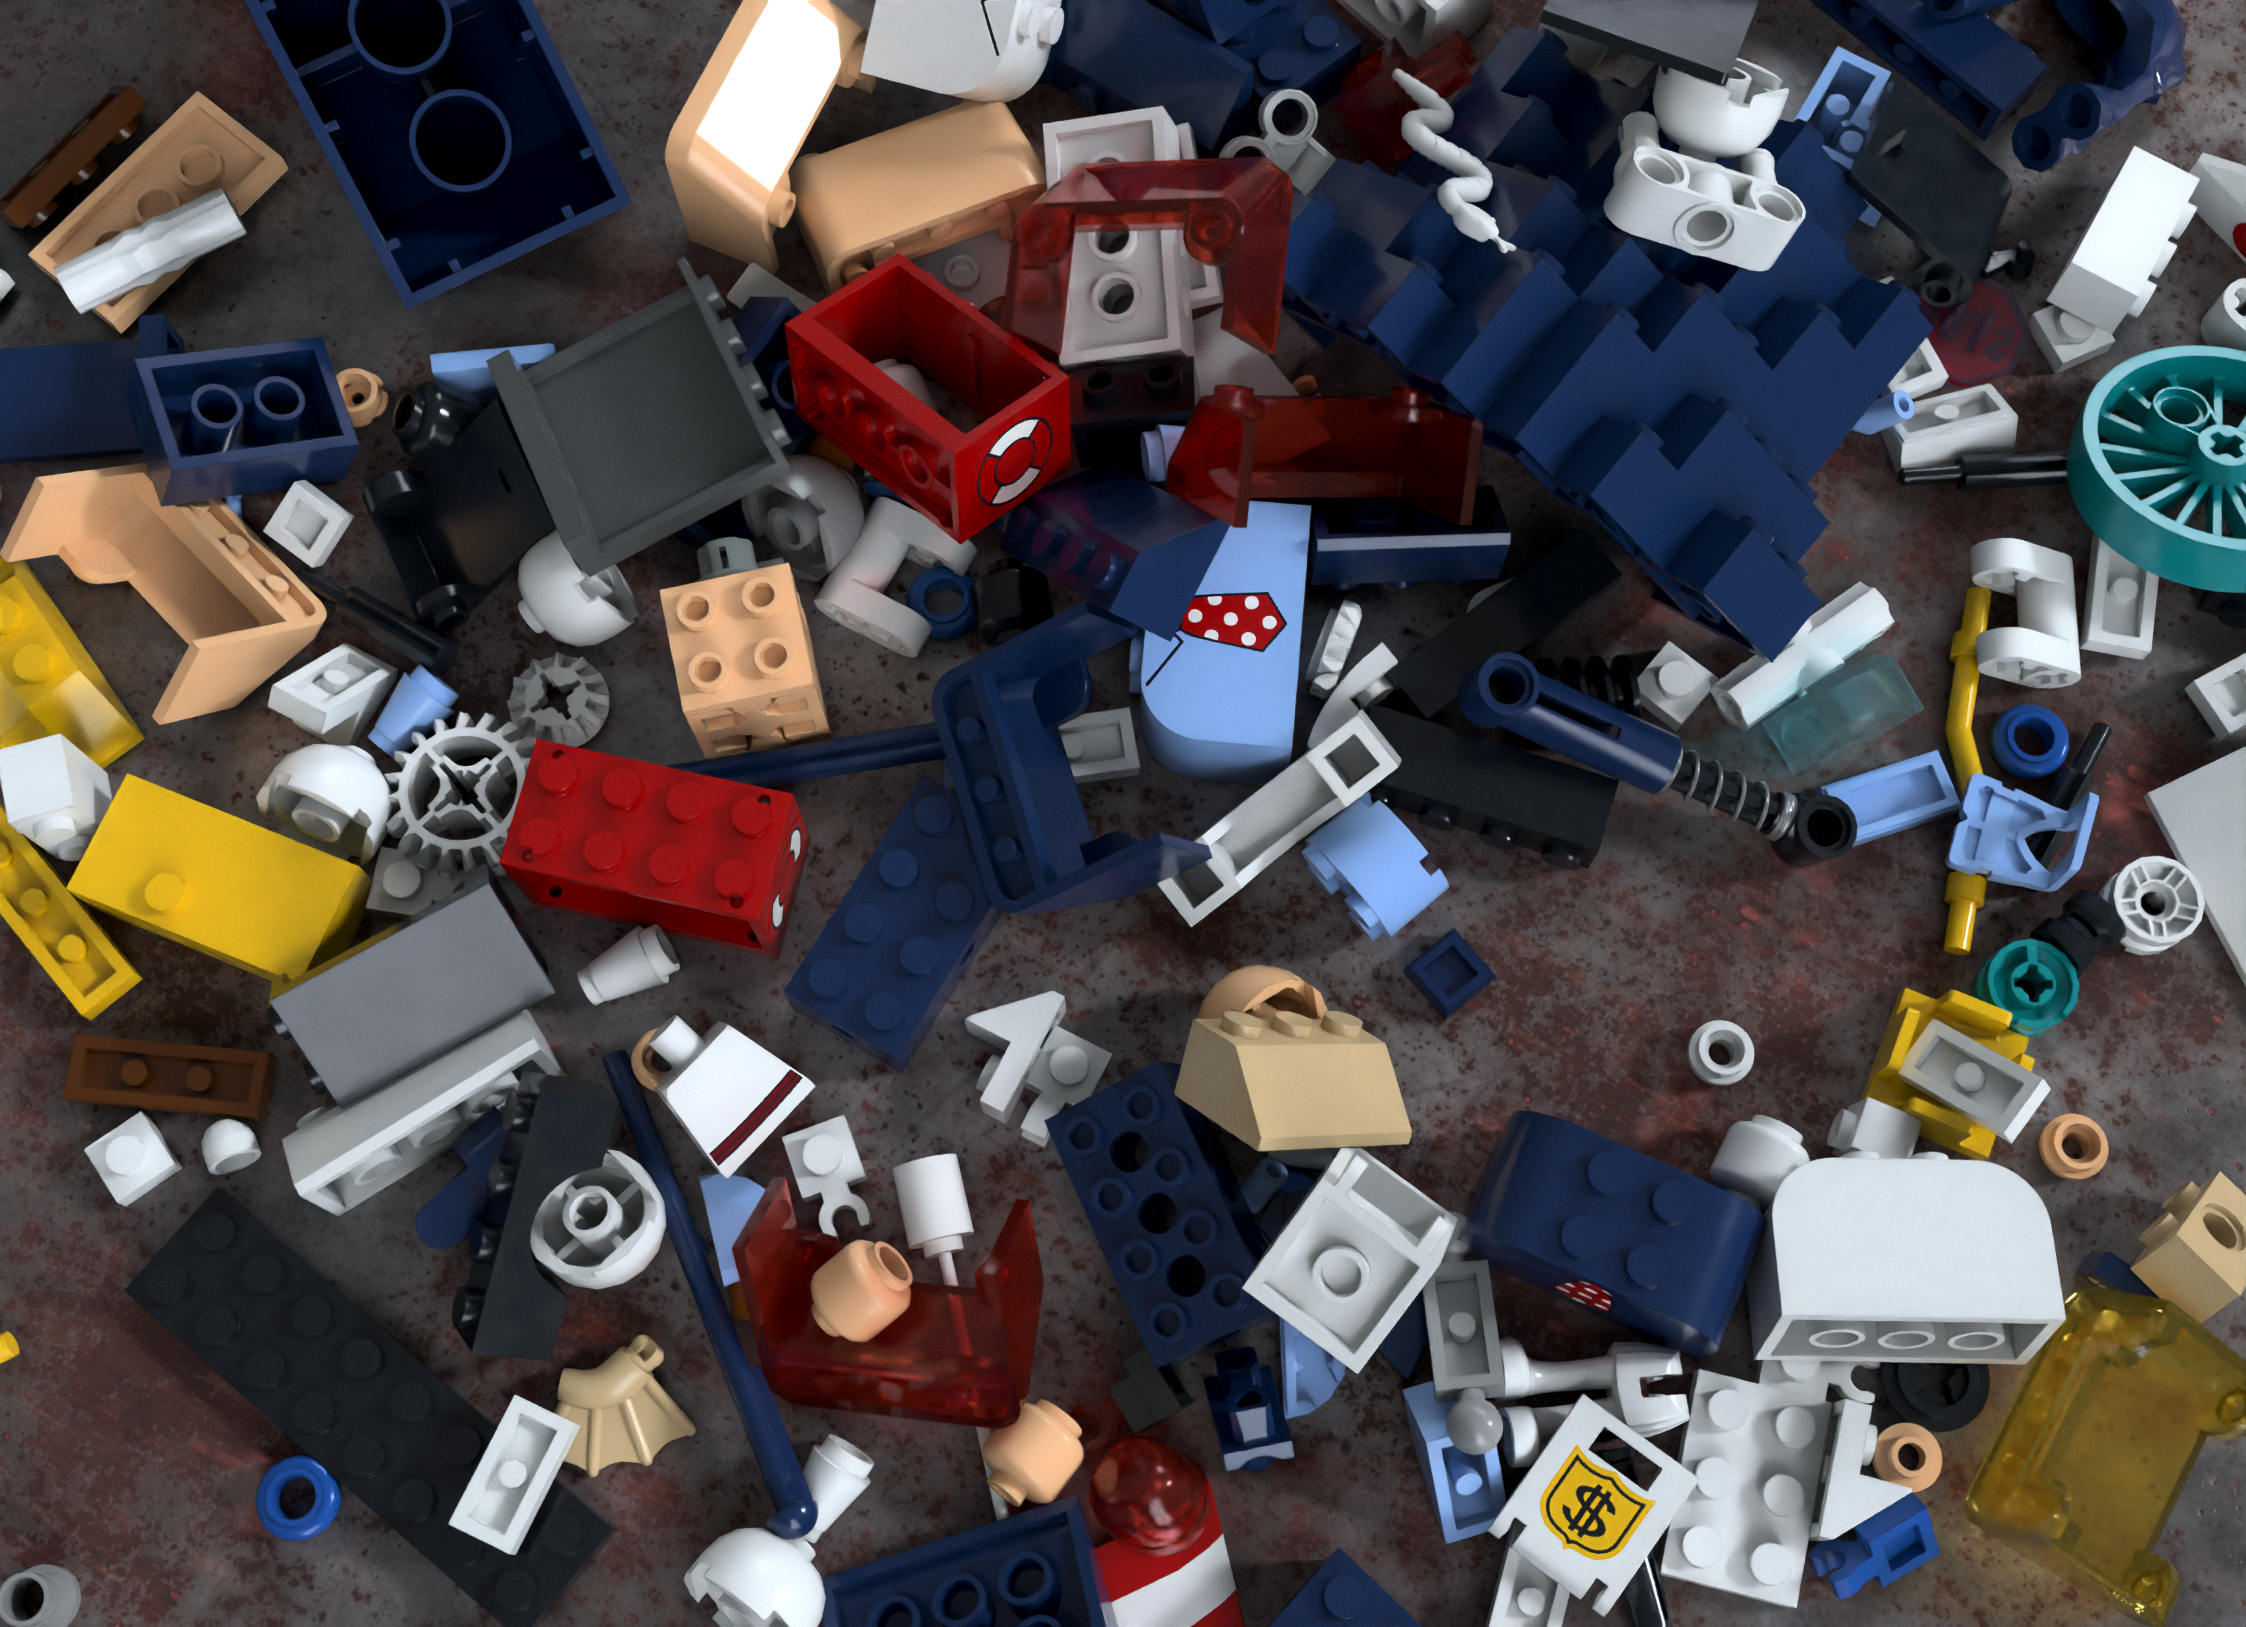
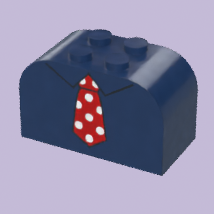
[1458,1110,1767,1360]

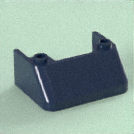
[931,601,1213,916]

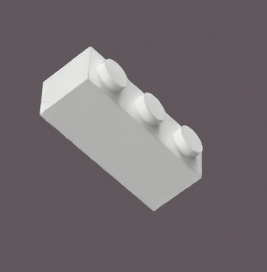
[2046,146,2200,334]

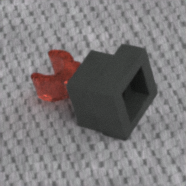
[1069,1347,1194,1451]

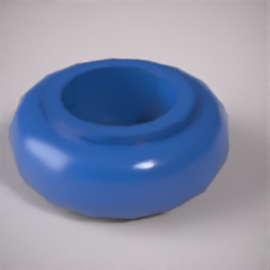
[906,566,975,640]
[1989,704,2069,779]
[255,1454,342,1542]

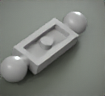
[1422,1211,1505,1455]

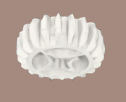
[384,711,536,881]

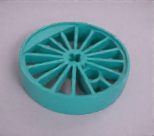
[2066,345,2246,593]

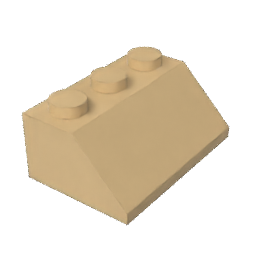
[1174,1011,1412,1151]

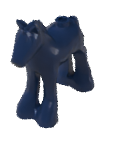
[1920,0,2186,172]

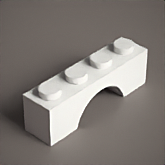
[1157,709,1402,927]

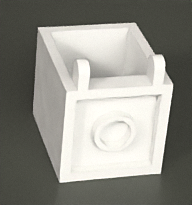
[1242,1147,1458,1374]

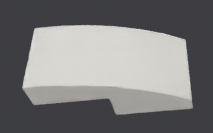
[1305,642,1398,753]

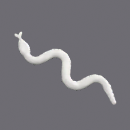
[1392,69,1516,253]

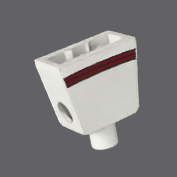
[648,1014,815,1179]

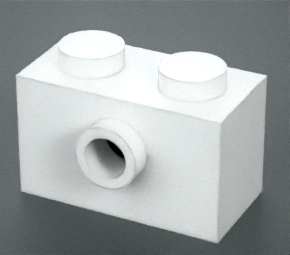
[0,733,112,861]

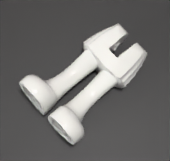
[1494,1337,1690,1467]

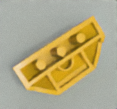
[0,557,145,769]

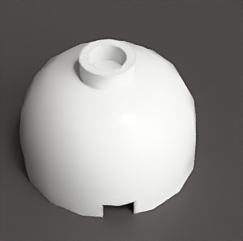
[1653,57,1789,163]
[518,529,638,647]
[256,744,393,865]
[530,1149,666,1289]
[684,1528,826,1627]

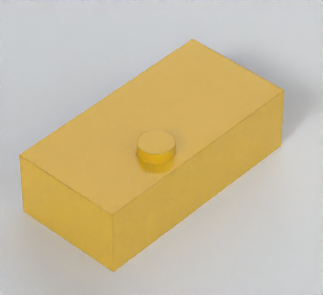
[66,773,373,981]

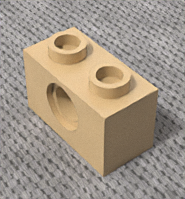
[2130,1171,2246,1329]

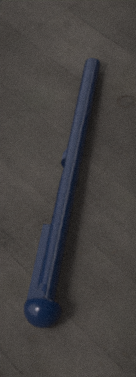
[602,1050,819,1540]

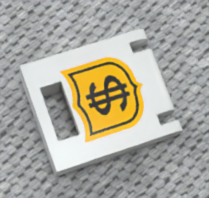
[1487,1394,1700,1617]

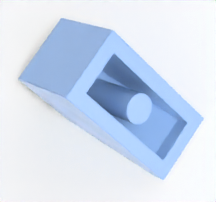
[1402,1381,1507,1544]

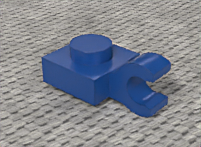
[1808,1492,1940,1600]

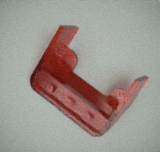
[1001,157,1293,355]
[1165,384,1484,528]
[732,1177,1044,1429]

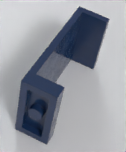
[0,314,184,464]

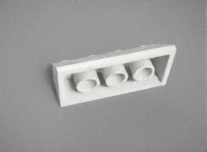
[282,1009,567,1216]

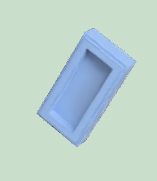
[1815,750,1961,847]

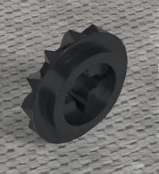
[1877,1362,1990,1433]

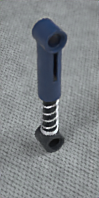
[1457,652,1858,868]

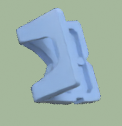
[1945,773,2099,892]

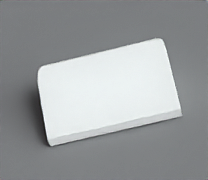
[1880,384,2018,474]

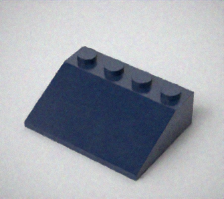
[822,1494,1118,1627]

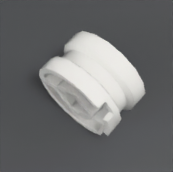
[2099,856,2205,955]

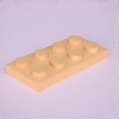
[28,91,289,334]

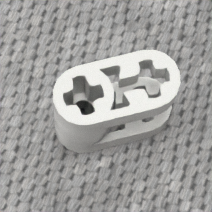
[814,496,978,658]
[1970,538,2081,689]

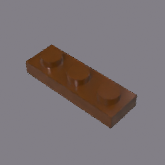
[0,85,147,229]
[62,1034,277,1121]

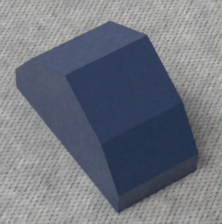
[244,0,633,310]

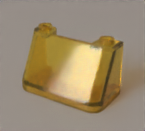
[1965,1287,2246,1627]

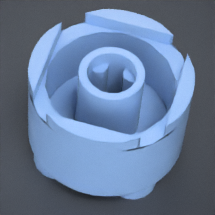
[1301,791,1449,942]

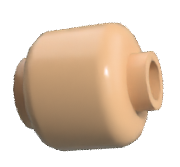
[810,1239,913,1342]
[982,1399,1084,1507]

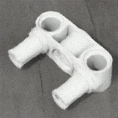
[1603,111,1806,272]

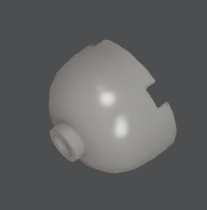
[741,454,864,582]

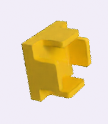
[1860,988,2035,1161]

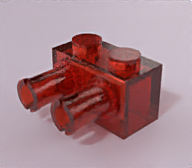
[1335,30,1477,165]

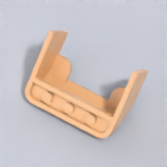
[665,0,877,275]
[0,463,327,725]

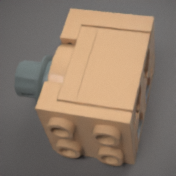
[659,537,833,759]

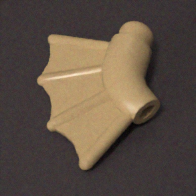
[554,1335,696,1477]

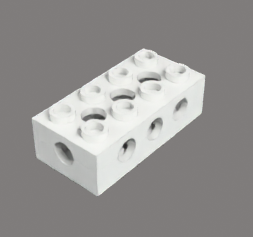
[1043,106,1196,375]

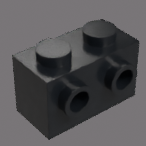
[1070,356,1203,467]

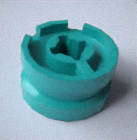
[1972,939,2079,1038]

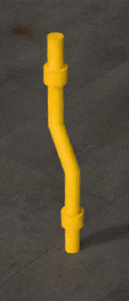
[1943,587,1992,955]

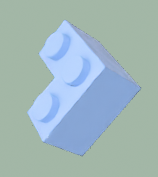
[1793,46,1892,227]

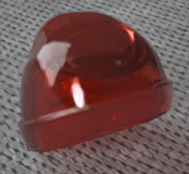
[1089,1436,1212,1557]

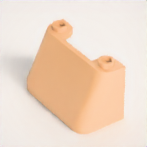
[788,99,1051,296]

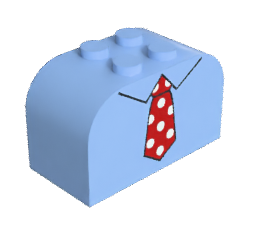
[1129,498,1311,785]

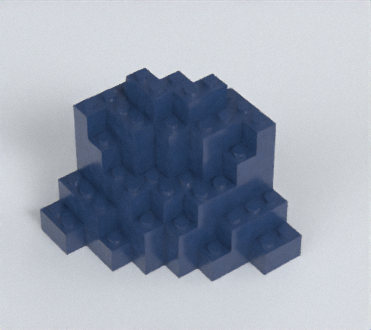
[1207,25,1934,663]

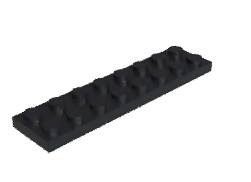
[124,1186,617,1627]

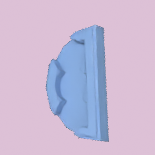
[430,343,556,403]
[699,1174,779,1287]
[1278,1315,1346,1420]

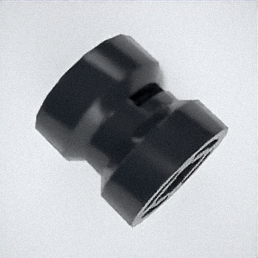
[2030,889,2126,978]

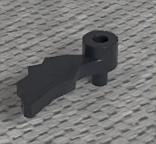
[1979,240,2035,280]

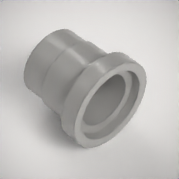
[0,1564,81,1627]

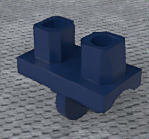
[1204,1346,1294,1471]

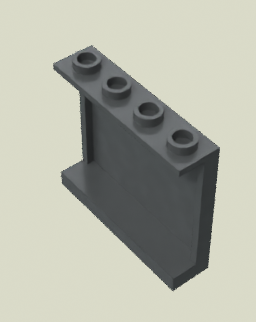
[486,257,793,577]

